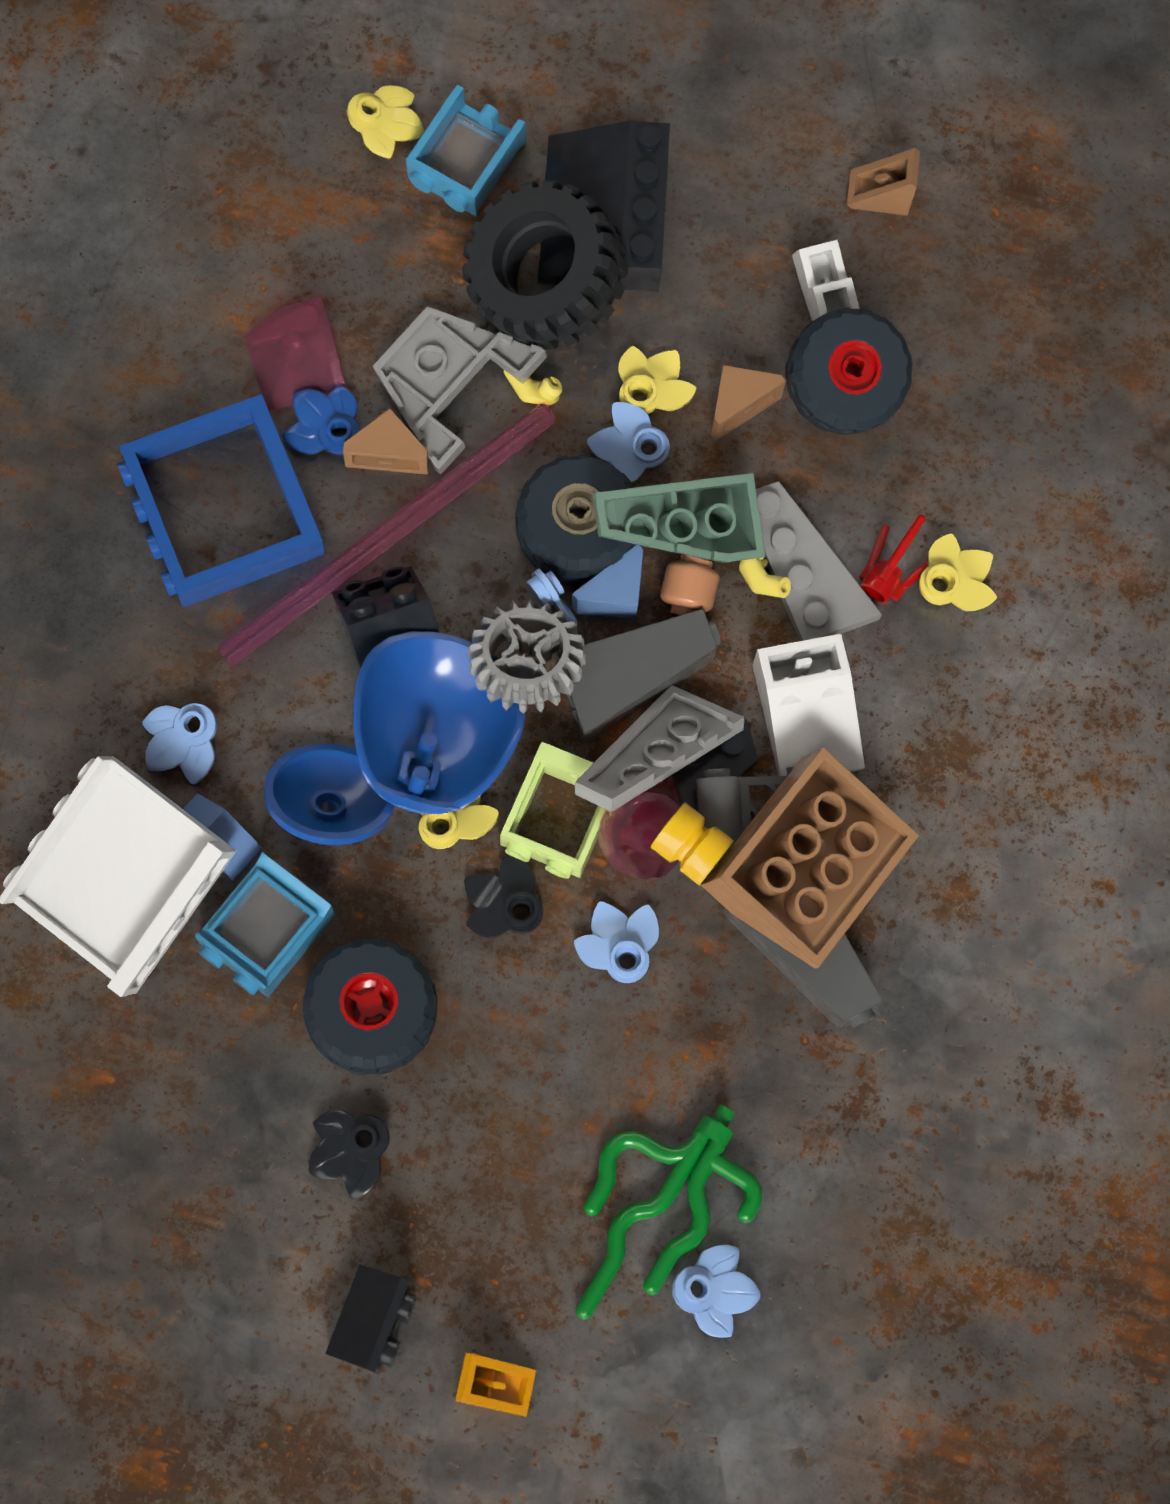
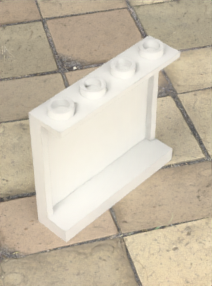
[0,756,237,997]

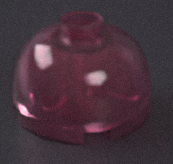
[598,792,679,880]

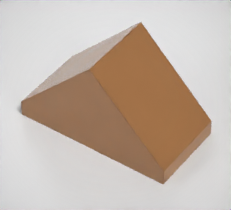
[847,148,920,216]
[711,365,786,441]
[343,409,429,475]

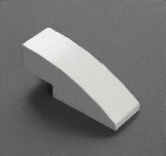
[792,240,860,321]

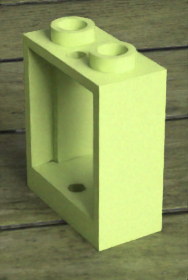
[500,742,609,879]

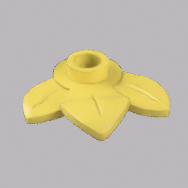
[347,85,424,159]
[618,346,696,414]
[919,533,997,611]
[419,795,499,849]

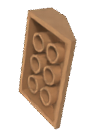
[701,747,919,969]

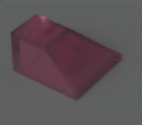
[245,297,346,411]

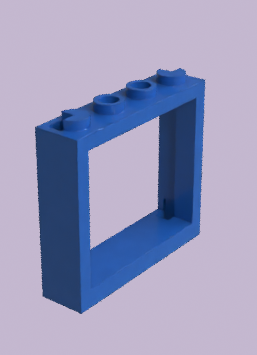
[117,394,325,608]

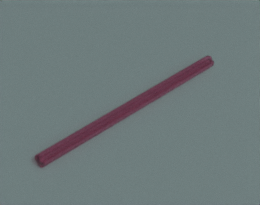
[218,403,555,666]

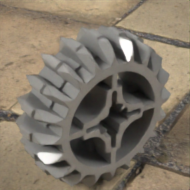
[468,598,586,714]

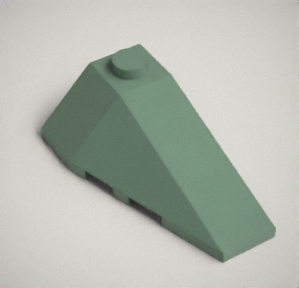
[592,473,766,563]

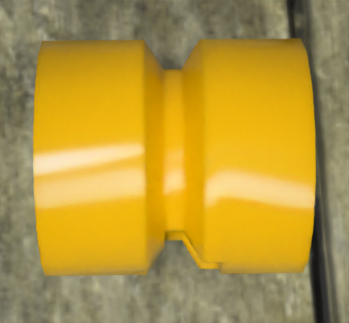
[650,803,734,886]

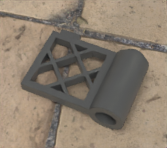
[696,767,794,858]

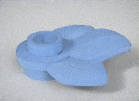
[587,402,670,482]
[526,568,578,635]
[142,703,217,784]
[574,901,659,983]
[672,1245,761,1338]

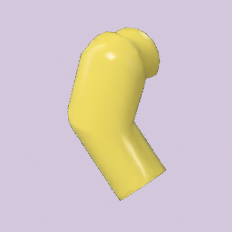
[504,370,562,406]
[739,557,791,598]

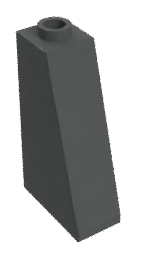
[556,609,721,744]
[723,908,883,1029]

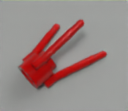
[859,514,929,604]

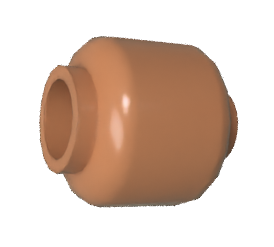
[660,555,720,616]

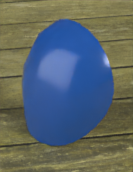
[353,631,526,814]

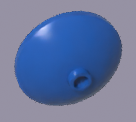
[264,743,395,845]

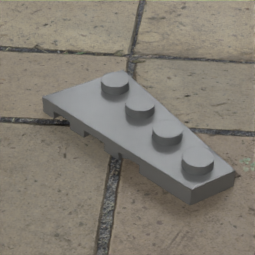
[756,481,882,641]
[575,685,744,812]

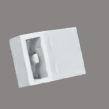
[752,634,865,776]

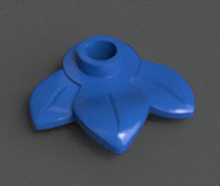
[282,385,360,455]

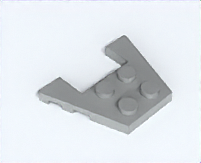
[373,307,547,474]

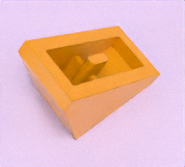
[455,1353,537,1417]

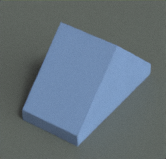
[571,545,643,620]
[183,793,263,882]

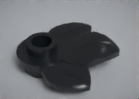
[464,854,543,938]
[309,1110,390,1199]

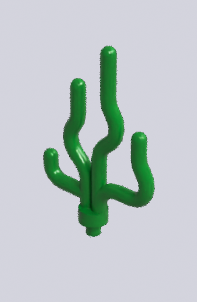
[575,1104,763,1320]

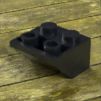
[332,566,439,668]
[325,1264,418,1375]

